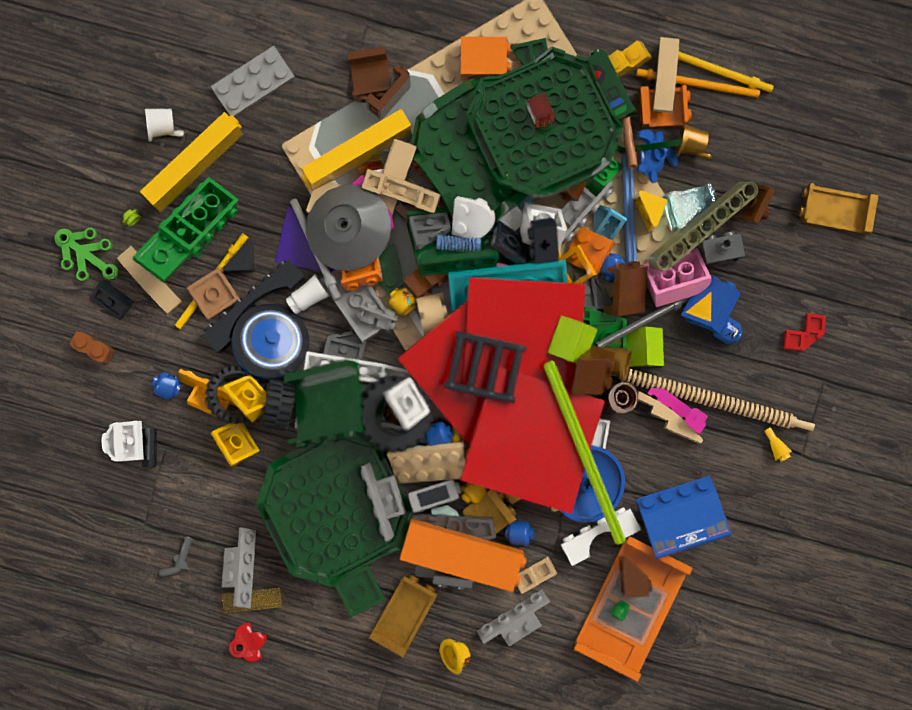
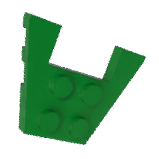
[583,306,627,349]

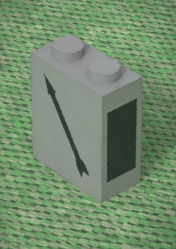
[408,479,461,512]

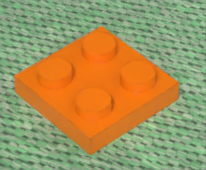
[565,227,615,277]

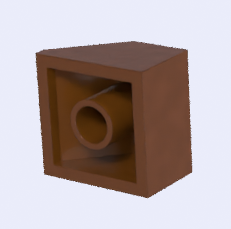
[572,346,616,395]
[619,556,652,598]

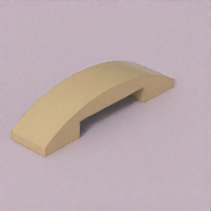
[362,169,440,213]
[117,246,182,314]

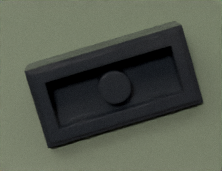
[90,280,134,320]
[142,428,157,467]

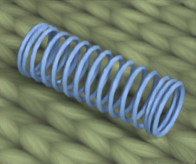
[437,235,481,252]

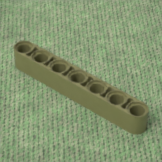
[649,182,758,271]

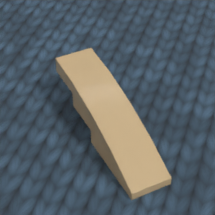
[653,37,679,113]
[637,391,703,444]

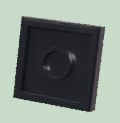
[491,220,529,265]

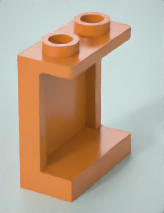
[461,37,510,79]
[639,85,691,129]
[341,257,383,291]

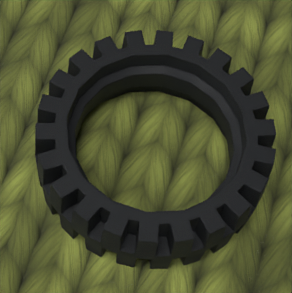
[205,366,264,424]

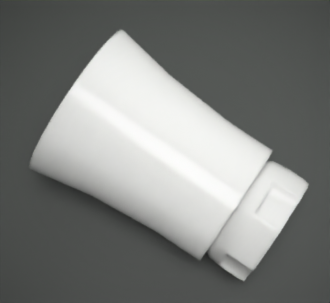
[286,274,330,314]

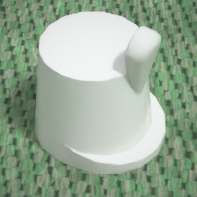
[145,109,184,142]

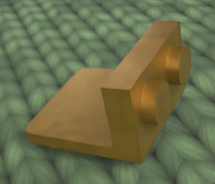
[463,489,517,533]

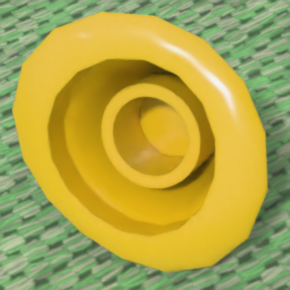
[439,639,470,675]

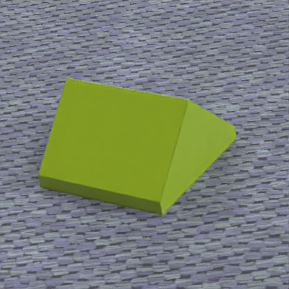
[548,316,597,363]
[627,327,664,367]

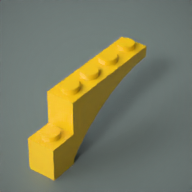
[608,40,652,77]

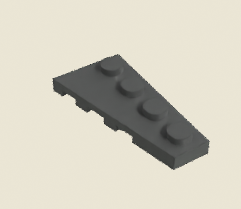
[412,513,496,540]

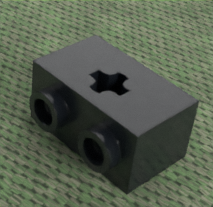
[527,218,559,264]

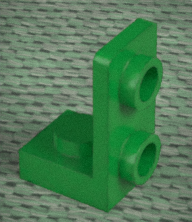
[585,158,622,197]

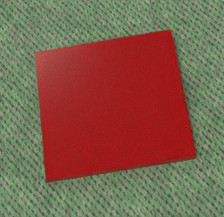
[461,277,586,397]
[397,301,484,446]
[460,367,605,514]

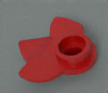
[229,623,267,662]

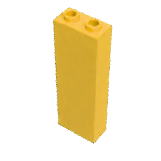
[301,109,411,190]
[140,112,243,212]

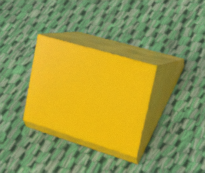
[634,190,667,233]
[222,374,267,423]
[211,423,260,467]

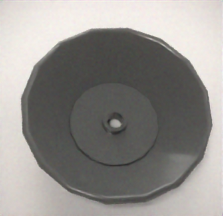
[306,184,391,271]

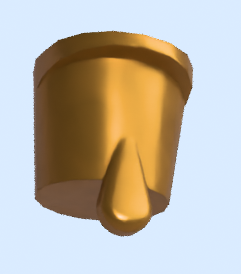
[675,124,712,161]
[603,346,632,382]

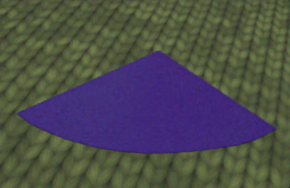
[275,207,335,273]

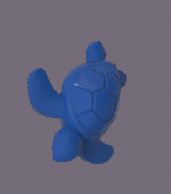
[637,130,678,183]

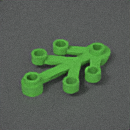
[55,228,119,282]

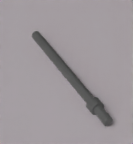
[595,297,690,348]

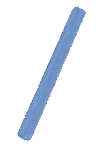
[622,154,637,264]

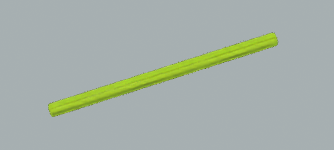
[544,361,626,545]

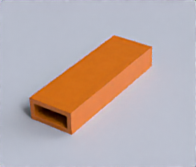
[400,518,526,592]

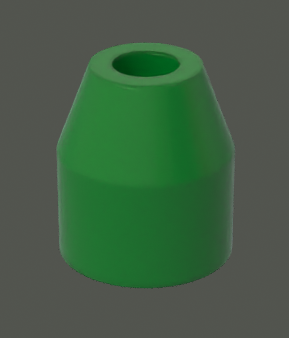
[609,600,629,622]

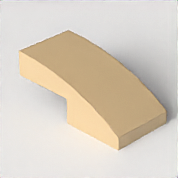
[518,557,557,594]

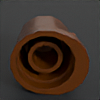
[602,382,638,414]

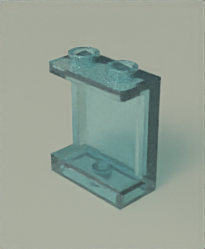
[662,183,719,233]

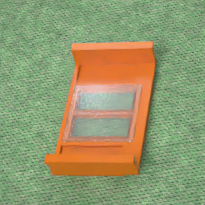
[574,536,692,682]

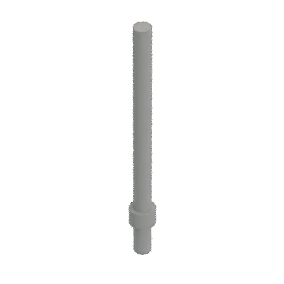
[290,199,342,301]

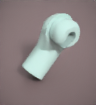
[431,505,459,516]

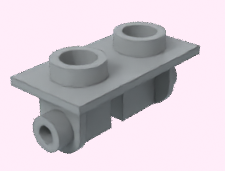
[357,302,399,331]

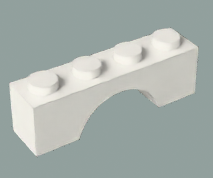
[560,507,641,566]

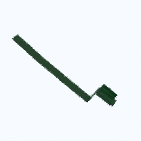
[616,139,682,154]

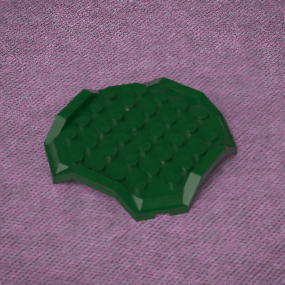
[466,46,624,198]
[411,78,532,224]
[255,434,413,587]

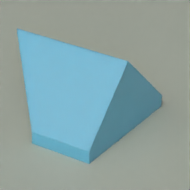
[593,205,627,240]

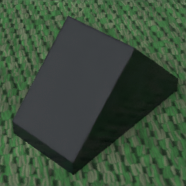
[223,240,255,273]

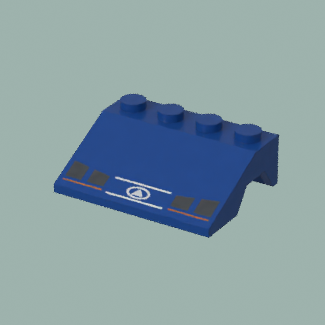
[636,476,731,559]

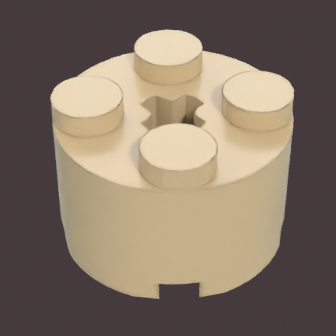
[416,292,448,335]

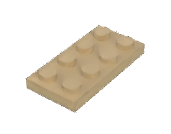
[387,442,467,484]

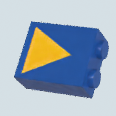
[681,275,741,334]

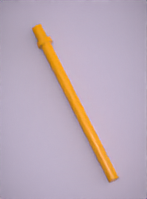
[636,69,760,98]

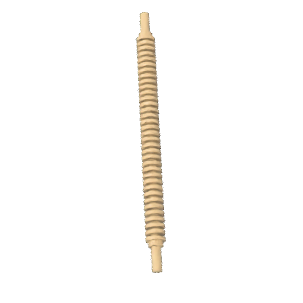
[611,369,815,431]

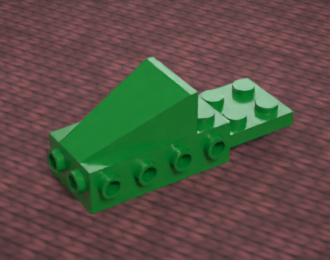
[133,177,239,283]

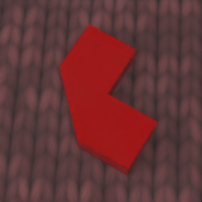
[783,313,826,351]

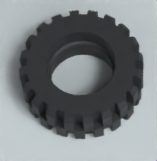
[361,375,433,452]

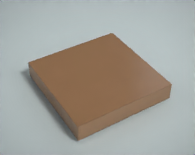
[186,267,239,320]

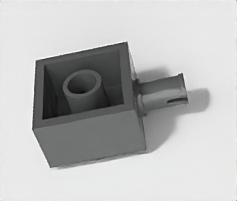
[696,232,745,268]

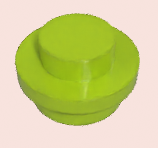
[123,209,141,227]

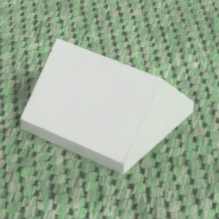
[383,377,430,429]

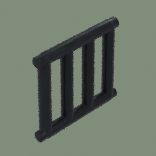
[443,331,527,404]

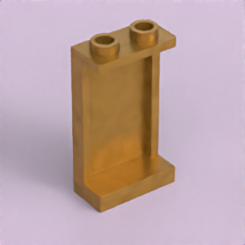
[798,183,879,236]
[369,574,438,657]

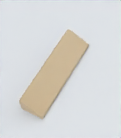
[377,139,416,214]

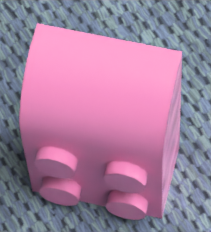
[643,248,711,307]

